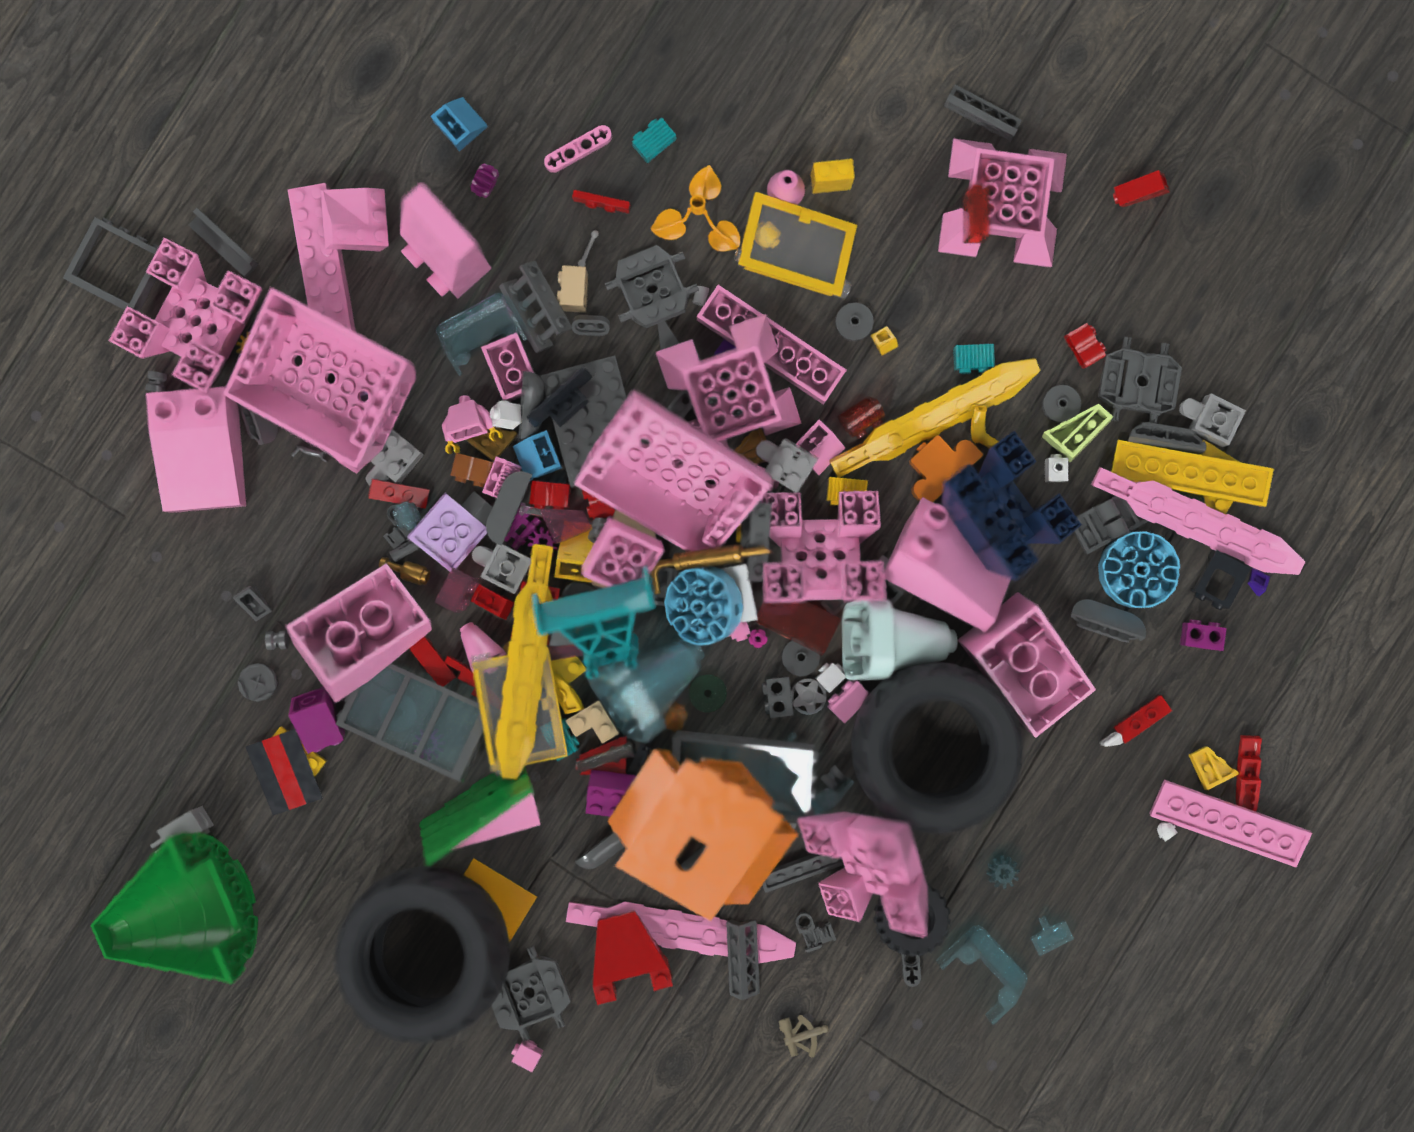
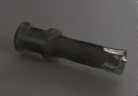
[575,740,635,774]

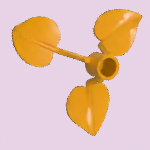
[651,165,740,252]

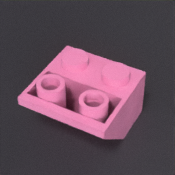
[796,420,845,475]
[827,680,869,723]

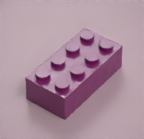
[586,770,637,817]

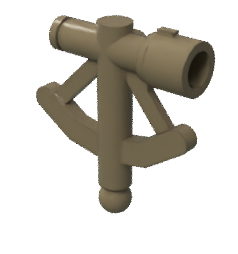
[778,1015,829,1057]

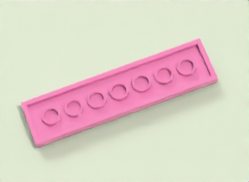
[1149,780,1312,867]

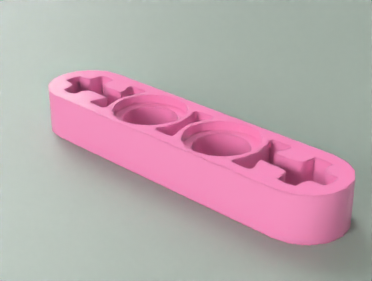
[544,125,612,173]

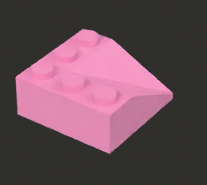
[321,188,389,251]
[582,517,664,587]

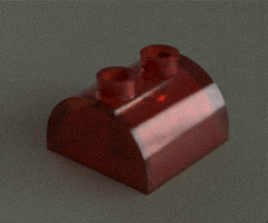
[837,396,885,439]

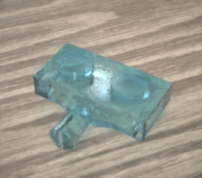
[1030,916,1074,956]

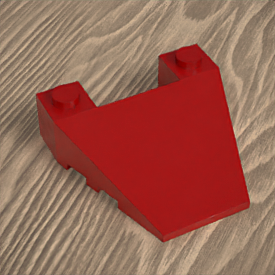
[593,911,673,1005]

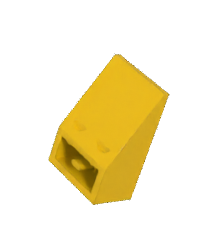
[554,521,594,583]

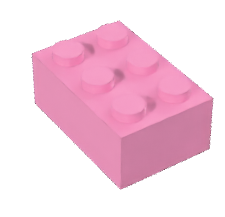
[481,332,534,402]

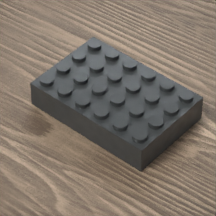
[541,355,627,489]

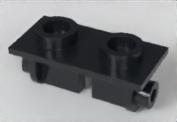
[627,743,655,776]

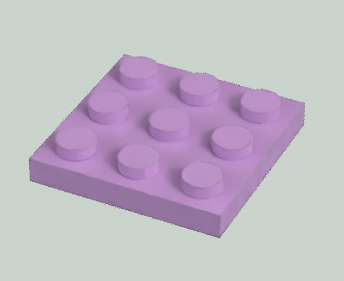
[407,493,487,573]

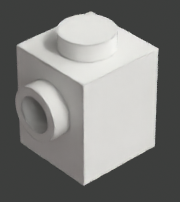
[490,400,521,429]
[1045,454,1068,482]
[815,662,846,693]

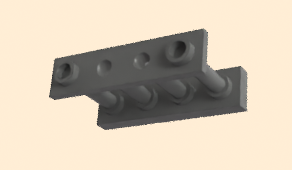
[499,261,572,353]
[739,499,771,581]

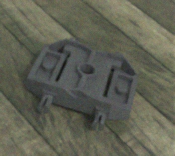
[605,245,699,328]
[1098,337,1182,424]
[491,946,572,1042]

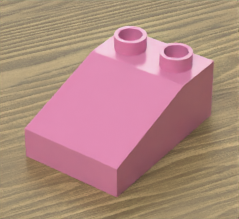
[400,184,492,299]
[146,387,246,513]
[883,497,1011,632]
[286,563,432,703]
[958,592,1096,738]

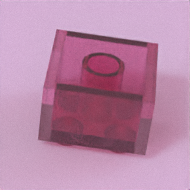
[435,567,479,613]

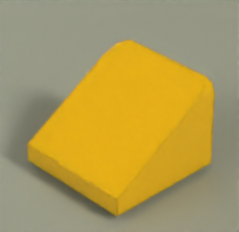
[871,326,898,355]

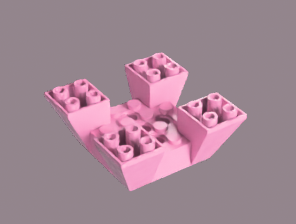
[938,139,1067,267]
[109,238,262,392]
[656,314,802,448]
[761,491,885,602]
[797,812,928,937]

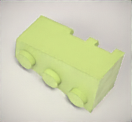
[1042,404,1113,463]

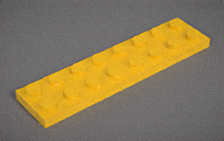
[1111,440,1274,507]

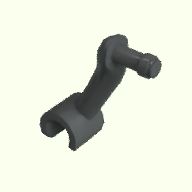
[291,445,333,463]

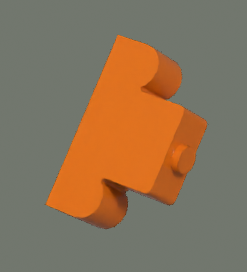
[909,435,983,503]

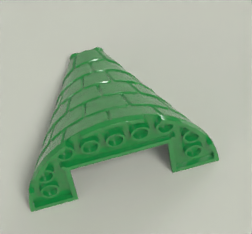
[90,832,258,984]

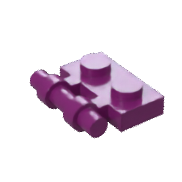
[504,504,541,551]

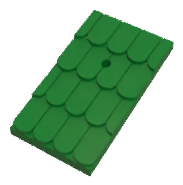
[419,765,540,867]

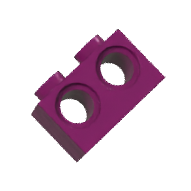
[1180,619,1227,651]

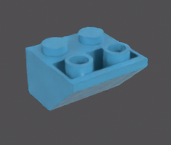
[431,97,488,151]
[513,430,563,481]

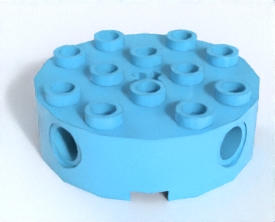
[1098,531,1180,608]
[664,566,743,645]

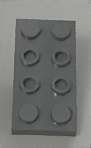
[1074,496,1149,555]

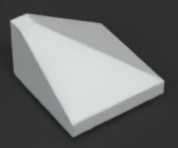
[1100,732,1123,747]

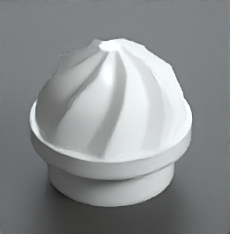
[1157,822,1178,842]

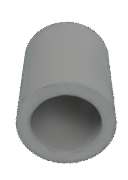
[693,286,709,306]

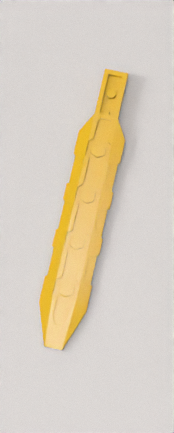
[829,358,1040,478]
[495,544,553,779]

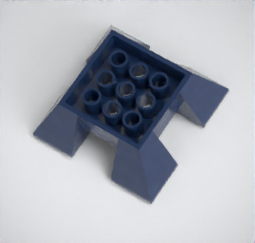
[942,431,1082,580]

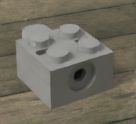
[1179,394,1246,447]
[366,429,424,485]
[756,438,819,493]
[472,544,531,594]
[150,806,214,851]

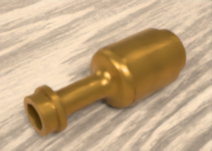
[379,557,430,585]

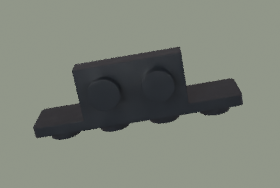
[526,367,592,428]

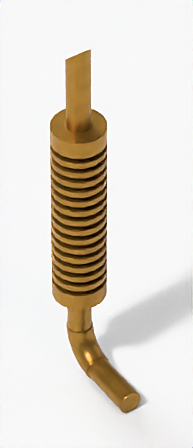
[650,544,772,594]

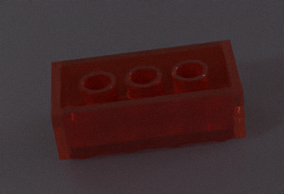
[753,598,841,656]

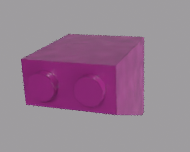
[288,686,345,753]

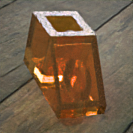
[661,702,689,732]

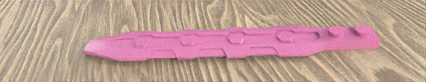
[1091,467,1305,575]
[566,902,796,963]

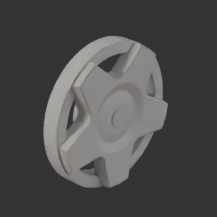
[791,679,826,715]

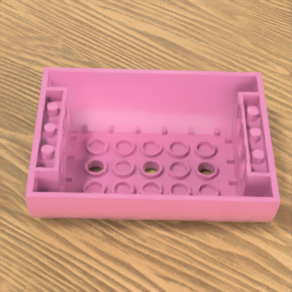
[223,288,416,468]
[575,391,772,552]

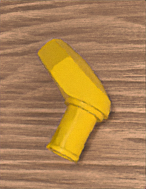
[971,406,999,449]

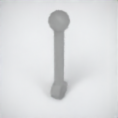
[578,230,599,267]

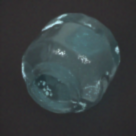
[392,501,421,530]

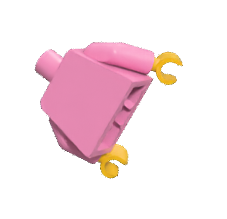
[442,395,503,454]

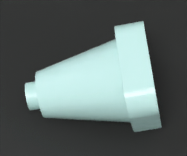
[842,599,957,680]

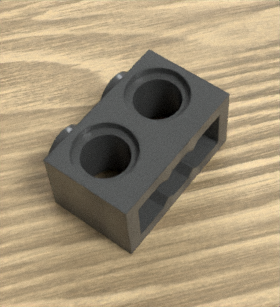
[762,676,793,718]

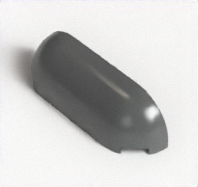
[518,371,545,443]
[238,403,278,445]
[1128,422,1206,455]
[486,471,532,546]
[1071,599,1146,643]
[574,831,625,869]

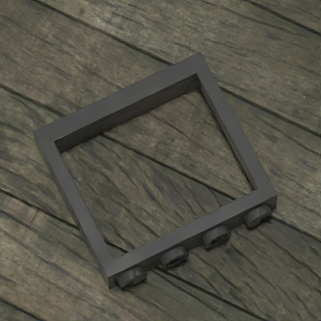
[63,217,160,312]

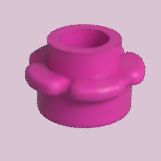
[748,629,767,648]

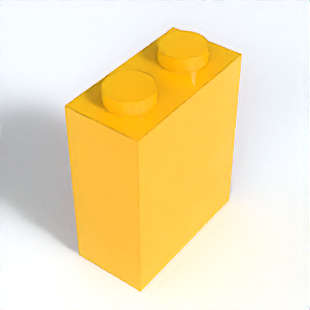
[811,159,854,193]

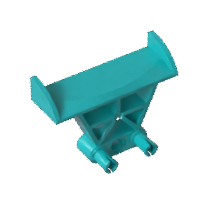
[532,566,654,679]

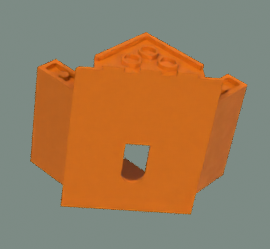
[608,749,798,921]

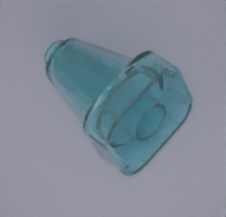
[588,639,705,743]

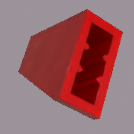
[1113,170,1170,207]
[576,735,627,775]

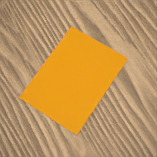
[464,858,537,942]

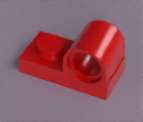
[471,584,515,620]

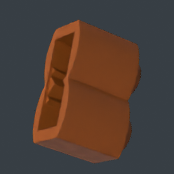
[451,453,494,488]

